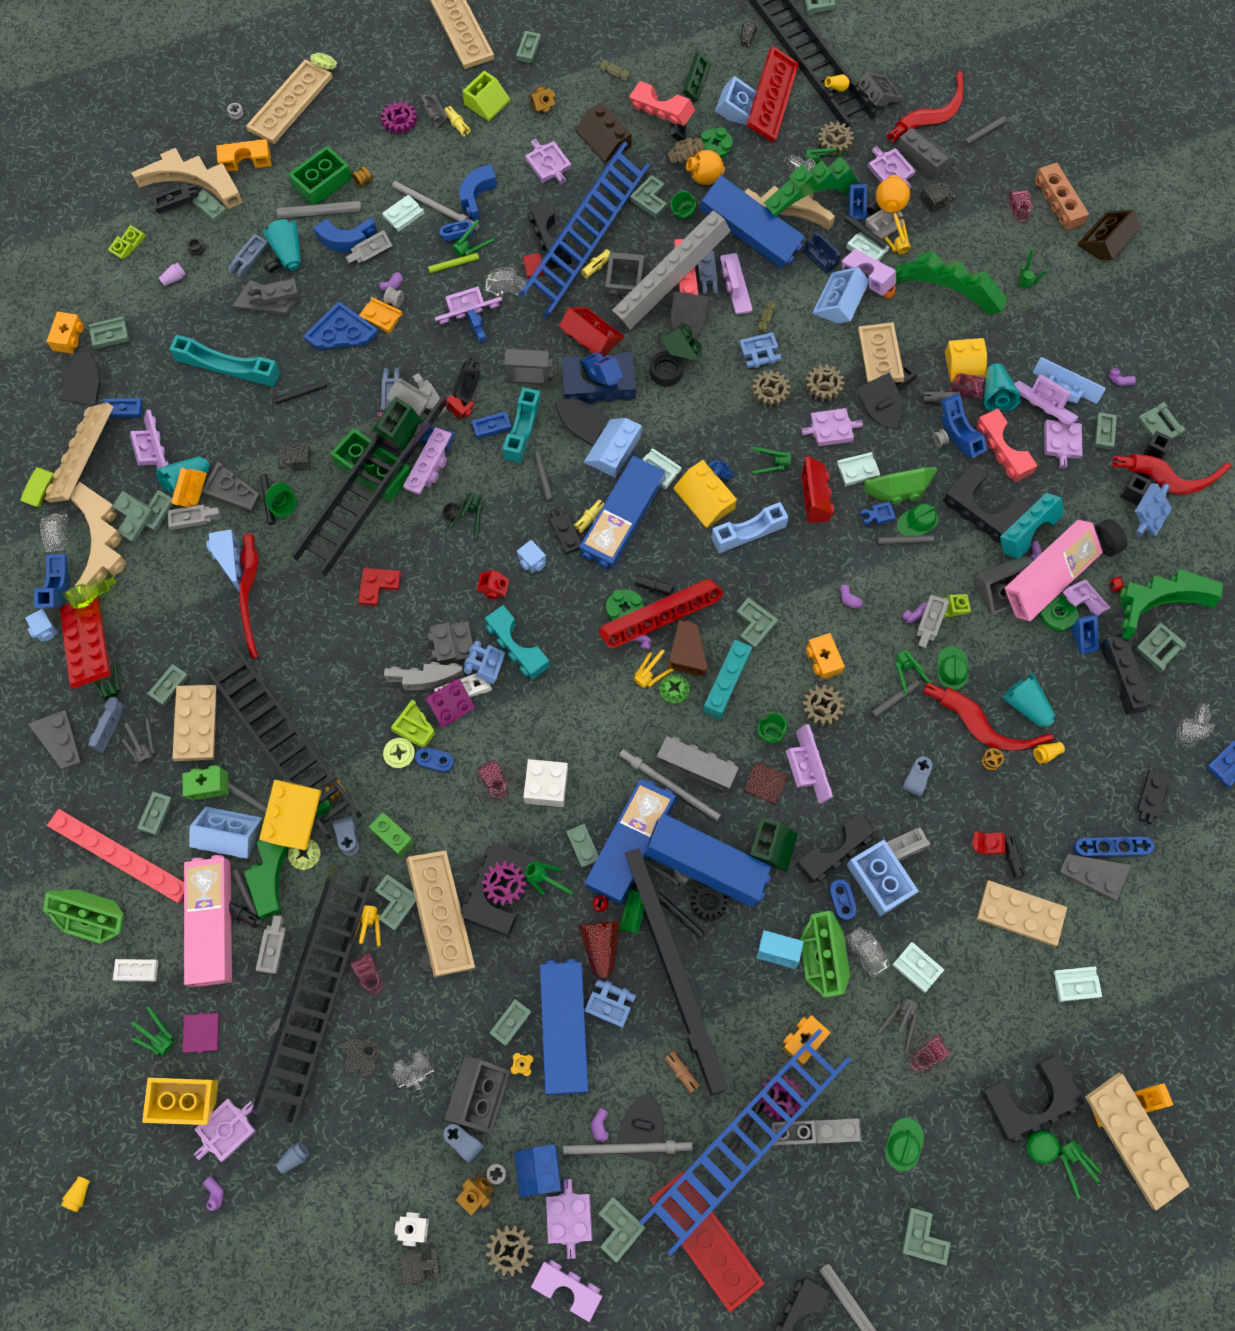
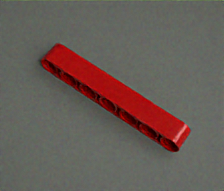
[599,579,723,648]

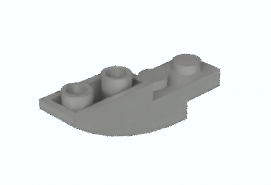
[384,662,464,690]
[772,1118,862,1145]

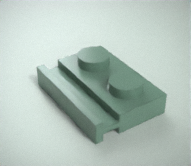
[89,317,130,349]

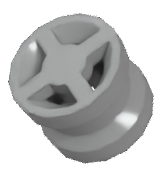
[384,286,404,308]

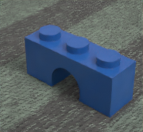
[580,352,624,386]

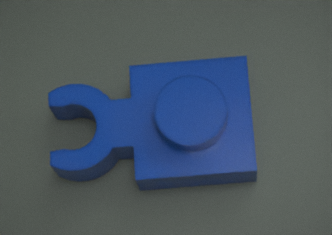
[467,309,486,343]
[709,460,735,480]
[860,502,896,525]

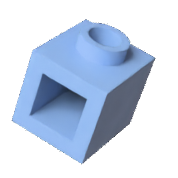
[517,540,546,573]
[25,609,59,642]

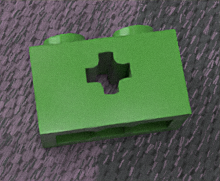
[183,765,229,801]
[369,813,415,858]

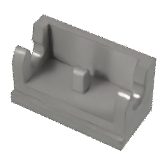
[865,209,903,239]
[386,378,431,417]
[886,828,930,861]

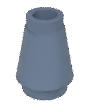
[276,1142,309,1174]

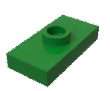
[619,890,645,934]

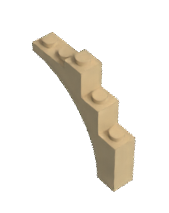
[131,148,243,209]
[745,186,835,230]
[69,482,126,600]

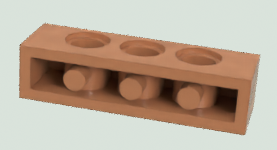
[1035,162,1089,231]

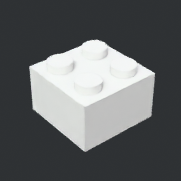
[523,759,568,807]

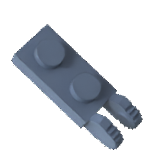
[228,234,270,279]
[697,251,718,294]
[381,368,400,414]
[88,697,124,753]

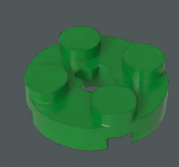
[701,127,733,159]
[606,589,644,621]
[1039,594,1079,632]

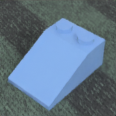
[715,76,756,125]
[207,530,242,592]

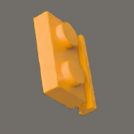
[359,297,403,334]
[171,467,207,507]

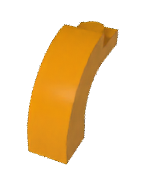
[1091,1083,1173,1127]

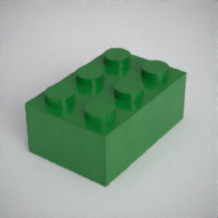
[288,145,352,205]

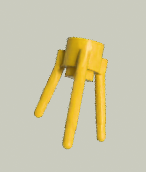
[883,213,911,255]
[633,650,674,688]
[353,906,381,947]

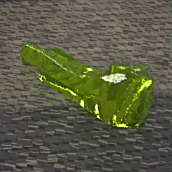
[63,577,116,609]

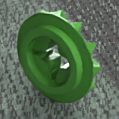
[659,673,690,703]

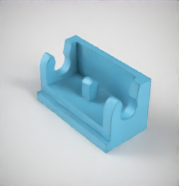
[756,930,804,969]

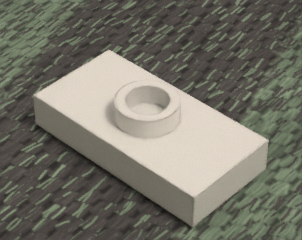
[113,959,159,982]

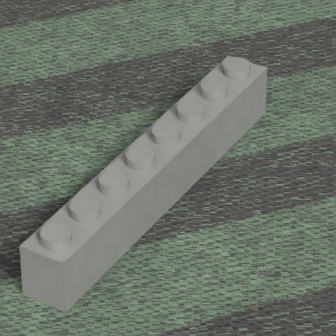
[612,210,730,330]

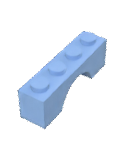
[711,502,788,553]

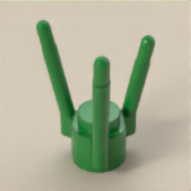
[805,148,845,168]
[452,219,495,257]
[1018,248,1048,288]
[751,446,791,474]
[894,650,934,694]
[525,860,573,896]
[131,1006,174,1056]
[1059,1140,1101,1199]

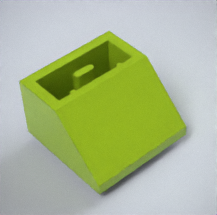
[462,71,510,121]

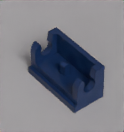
[803,232,841,274]

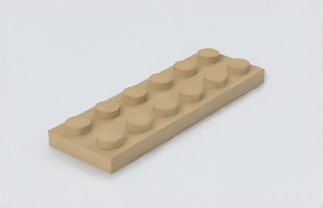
[430,0,494,70]
[246,59,333,145]
[44,403,113,503]
[406,851,475,977]
[1085,1073,1190,1210]

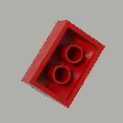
[559,307,625,356]
[801,457,834,523]

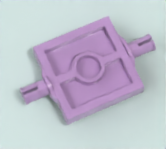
[525,139,571,184]
[868,146,916,189]
[801,408,863,446]
[1044,419,1083,469]
[193,1099,256,1162]
[546,1179,593,1259]

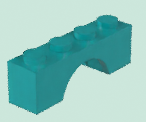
[502,387,541,463]
[1000,493,1064,559]
[485,605,550,680]
[703,640,752,720]

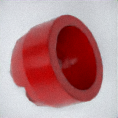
[1109,576,1125,592]
[592,895,609,913]

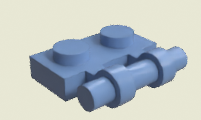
[739,332,782,369]
[464,641,505,684]
[584,979,636,1028]

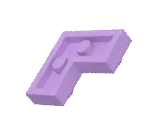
[1063,579,1111,616]

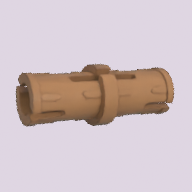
[664,1051,700,1093]

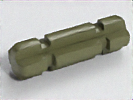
[600,60,630,81]
[757,301,775,333]

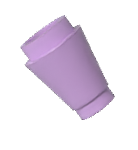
[159,262,186,286]

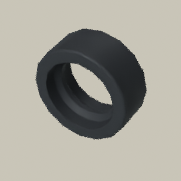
[650,351,683,387]
[1094,519,1128,557]

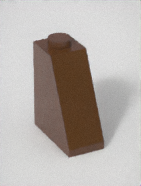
[667,620,707,677]

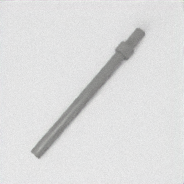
[392,181,479,230]
[619,749,721,821]
[563,1140,692,1155]

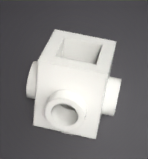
[395,1212,429,1246]

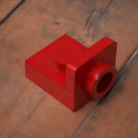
[446,395,474,420]
[972,831,1005,855]

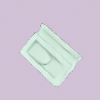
[382,195,424,232]
[846,232,889,260]
[643,448,682,490]
[837,452,880,486]
[892,942,944,993]
[1053,966,1102,1002]

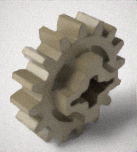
[817,121,854,156]
[667,137,704,163]
[805,364,845,402]
[752,370,791,408]
[802,685,845,727]
[486,1225,534,1276]

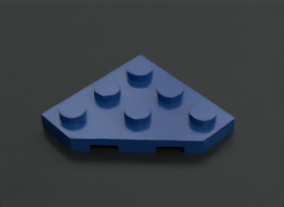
[303,301,379,350]

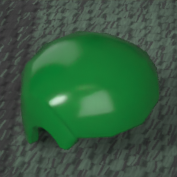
[670,191,697,220]
[757,712,787,743]
[1026,1129,1060,1164]

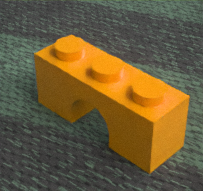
[216,139,272,172]

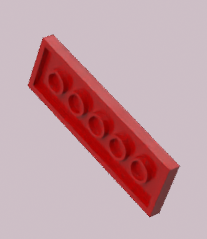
[746,46,799,143]
[60,595,111,689]
[649,1171,765,1312]

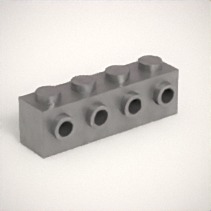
[656,736,739,793]

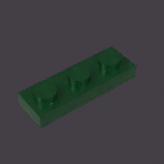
[682,52,710,102]

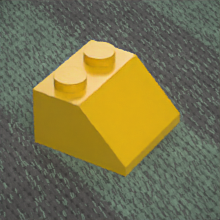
[945,338,987,383]

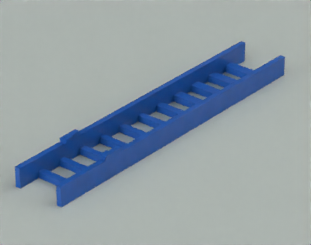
[518,142,650,317]
[639,1029,851,1256]

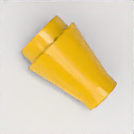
[825,74,849,92]
[1033,742,1065,764]
[61,1176,90,1212]

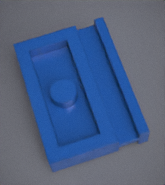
[1206,740,1235,788]

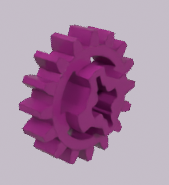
[381,101,417,135]
[482,861,526,906]
[758,1074,805,1122]

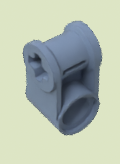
[902,756,933,797]
[333,815,359,856]
[443,1124,484,1163]

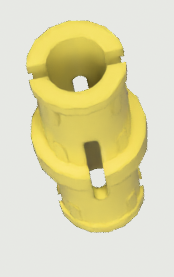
[444,106,471,136]
[580,249,610,279]
[573,500,604,533]

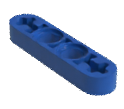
[1073,837,1154,858]

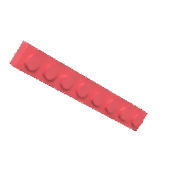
[47,809,184,904]

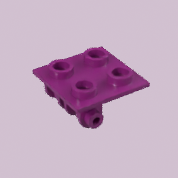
[425,678,475,728]

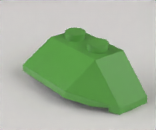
[863,467,937,505]
[43,890,124,944]
[800,911,850,998]

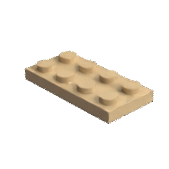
[858,322,904,383]
[172,685,217,761]
[976,880,1067,947]

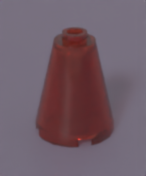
[579,921,620,978]

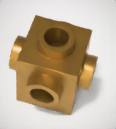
[528,86,556,112]
[456,1174,495,1216]

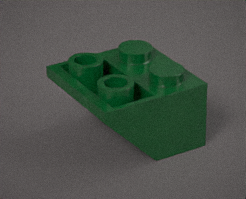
[661,322,703,360]
[372,396,423,451]
[749,817,798,872]

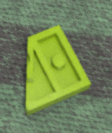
[391,700,435,749]

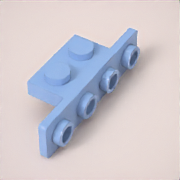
[1033,357,1106,404]

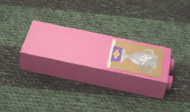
[1005,520,1103,621]
[184,855,232,987]

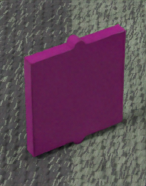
[183,1012,219,1054]

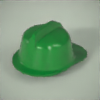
[265,482,297,518]
[897,503,939,536]
[937,646,968,690]
[885,1118,924,1171]

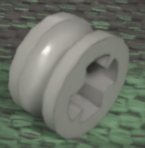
[227,103,244,120]
[933,429,949,448]
[487,1164,506,1184]

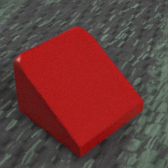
[523,253,544,278]

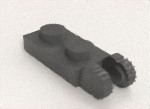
[247,278,299,305]

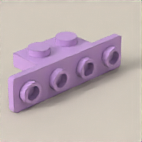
[720,253,752,315]
[434,286,502,324]
[1014,374,1078,425]
[130,410,169,468]
[404,427,451,494]
[786,724,833,804]

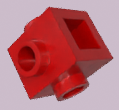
[477,570,509,600]

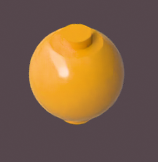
[686,150,725,185]
[875,175,910,213]

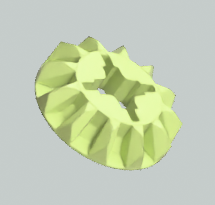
[310,53,337,69]
[383,738,415,769]
[288,838,320,870]

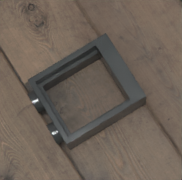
[605,252,644,299]
[504,349,553,385]

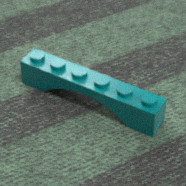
[169,335,280,387]

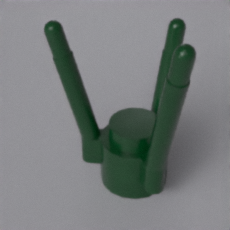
[448,493,483,540]
[91,664,121,700]

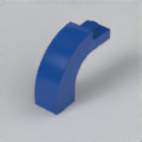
[460,164,497,222]
[313,218,377,252]
[941,393,988,458]
[34,554,70,609]

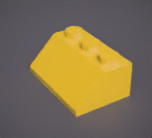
[673,460,737,529]
[259,780,321,850]
[142,1078,219,1125]

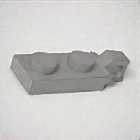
[345,230,393,264]
[412,373,448,418]
[167,505,221,530]
[917,595,949,648]
[256,915,286,974]

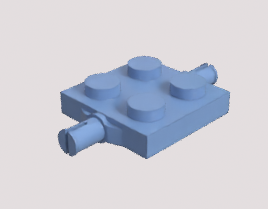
[1135,484,1172,537]

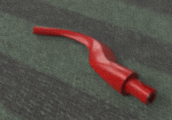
[887,71,964,143]
[1112,454,1232,494]
[239,534,259,658]
[923,682,1053,750]

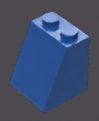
[514,1144,563,1198]

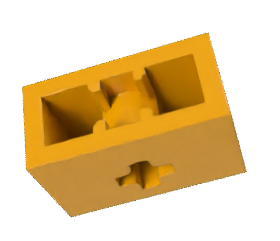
[46,312,84,354]
[806,633,845,680]
[782,1015,831,1066]

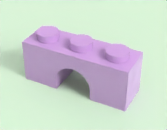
[842,249,896,296]
[531,1260,603,1322]

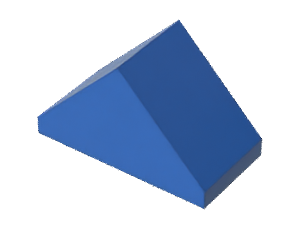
[847,184,868,220]
[1070,614,1099,654]

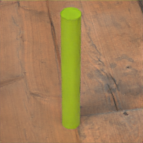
[428,253,479,273]

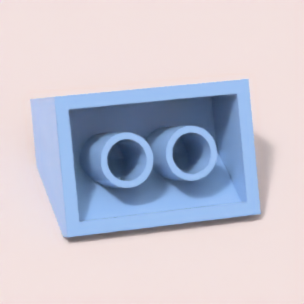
[813,267,869,324]
[584,418,642,478]
[189,807,263,858]
[846,840,919,917]

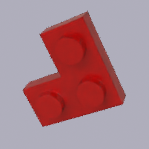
[358,568,401,606]

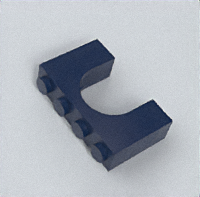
[561,352,636,403]

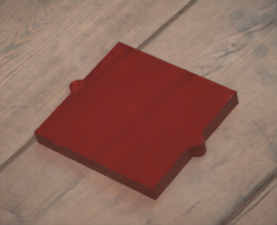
[744,762,788,805]

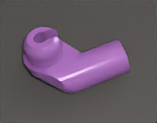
[380,272,403,291]
[1109,368,1136,386]
[1029,541,1043,560]
[840,585,863,608]
[902,602,927,623]
[631,634,652,650]
[591,1108,609,1142]
[203,1176,224,1211]

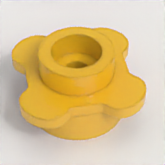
[511,1053,533,1076]

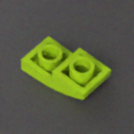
[108,225,146,259]
[20,467,54,507]
[927,594,971,618]

